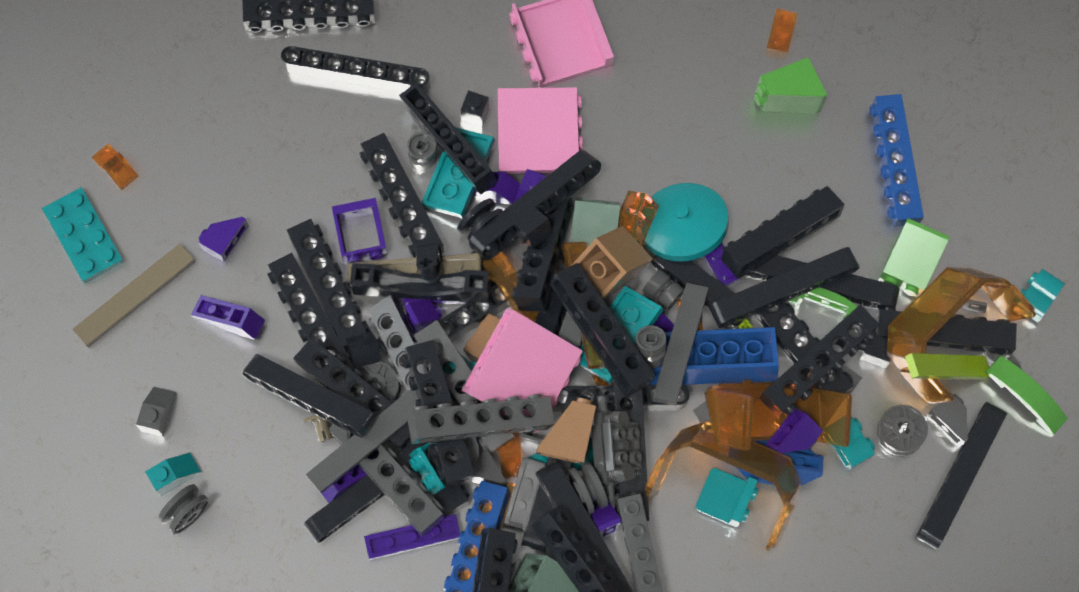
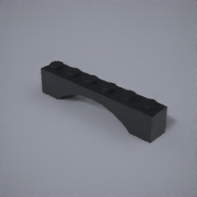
[349,263,491,303]

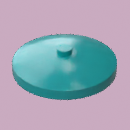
[639,183,729,261]

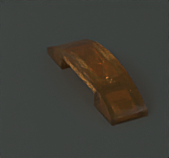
[482,251,538,322]

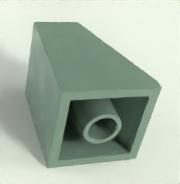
[569,197,620,259]
[510,553,579,592]

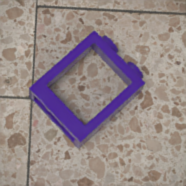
[332,198,388,264]

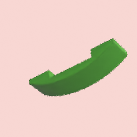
[788,288,857,319]
[985,356,1068,436]

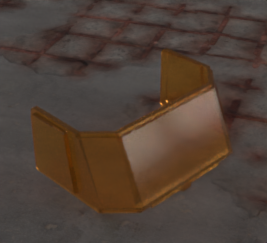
[887,267,1036,403]
[704,380,852,451]
[645,421,801,551]

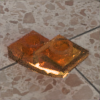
[766,8,798,54]
[498,433,523,478]

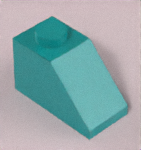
[145,452,202,496]

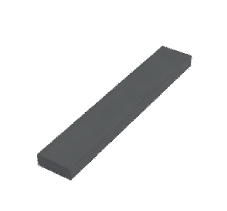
[653,283,709,406]
[306,389,418,494]

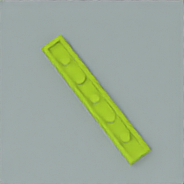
[905,353,991,380]

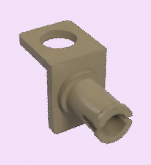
[302,415,333,443]

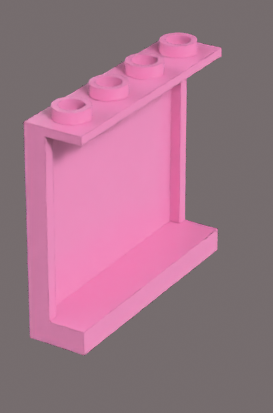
[509,0,614,88]
[498,87,583,174]
[461,308,582,433]

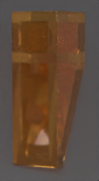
[618,191,659,246]

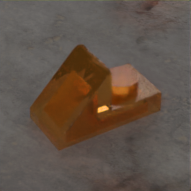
[91,143,139,191]

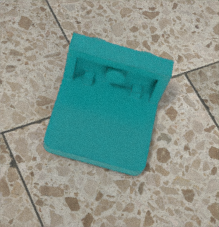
[409,442,447,495]
[695,468,759,528]

